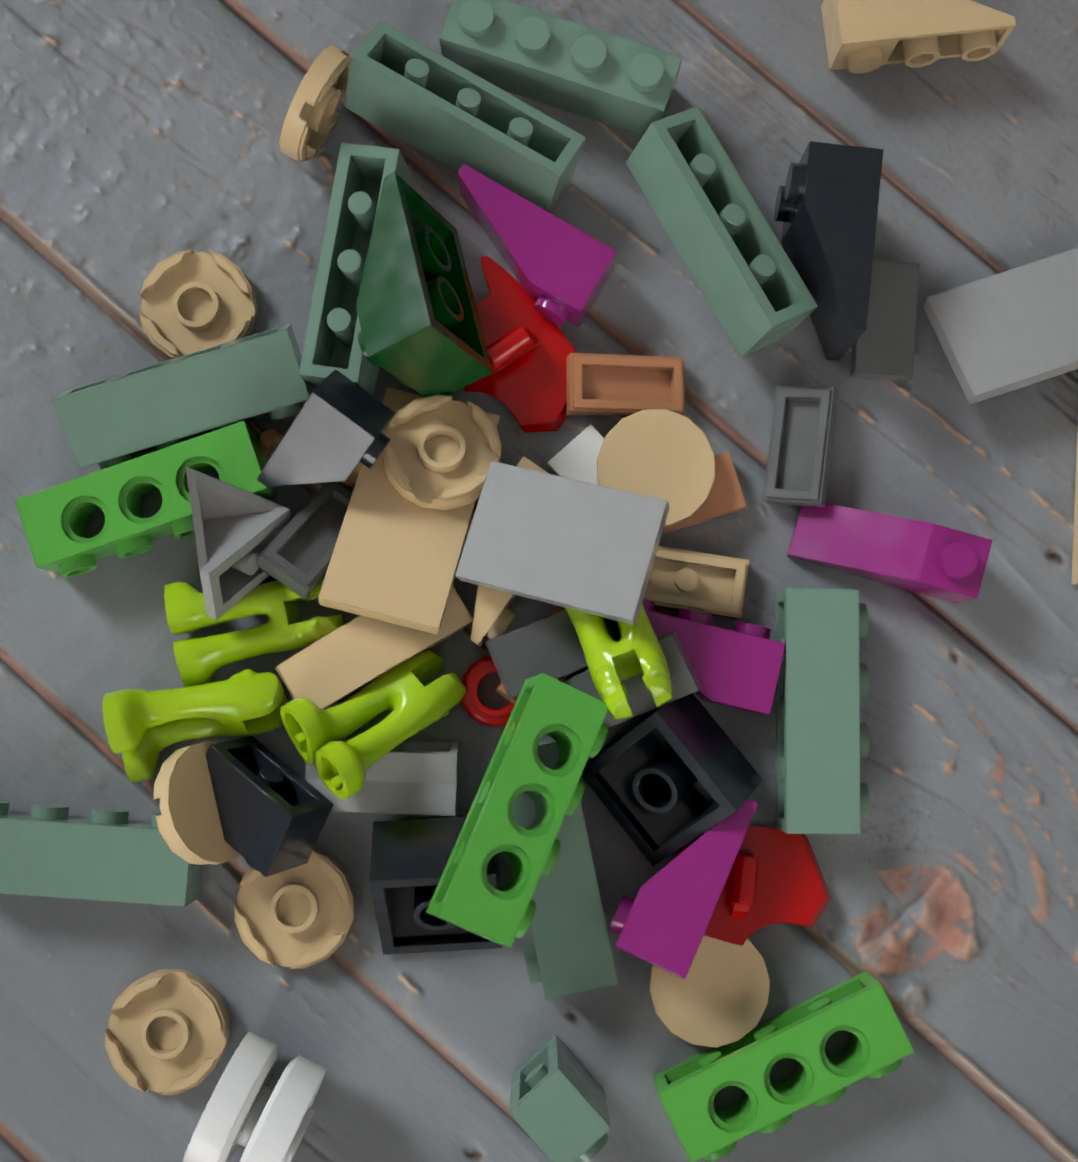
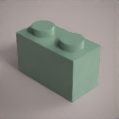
[509,1035,611,1162]

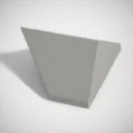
[186,467,291,621]

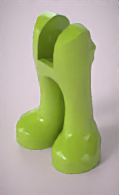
[164,579,344,687]
[565,604,673,720]
[280,649,466,800]
[102,669,288,783]

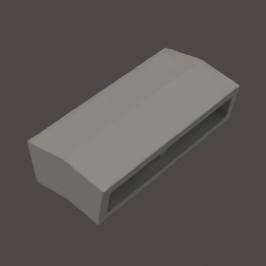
[305,737,460,816]

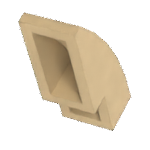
[275,586,473,710]

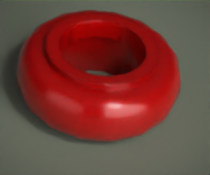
[461,655,514,728]

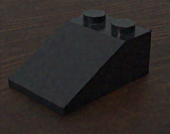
[774,141,884,361]

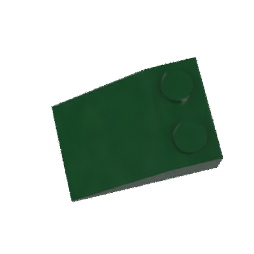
[356,172,493,397]

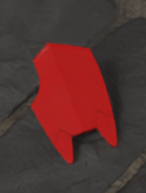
[463,256,577,433]
[673,825,831,946]

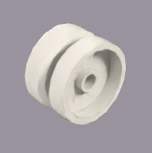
[183,1031,327,1162]

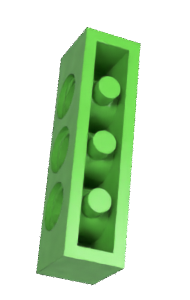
[15,421,278,578]
[426,673,608,948]
[652,971,914,1162]

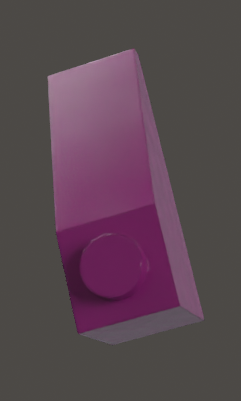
[457,163,617,327]
[787,503,993,603]
[609,798,758,979]

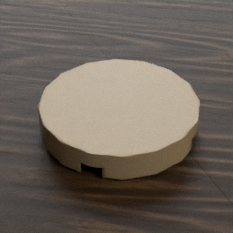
[279,44,352,163]
[139,250,258,359]
[382,394,502,511]
[597,409,715,528]
[153,740,240,865]
[235,848,356,969]
[649,936,770,1048]
[105,969,229,1095]

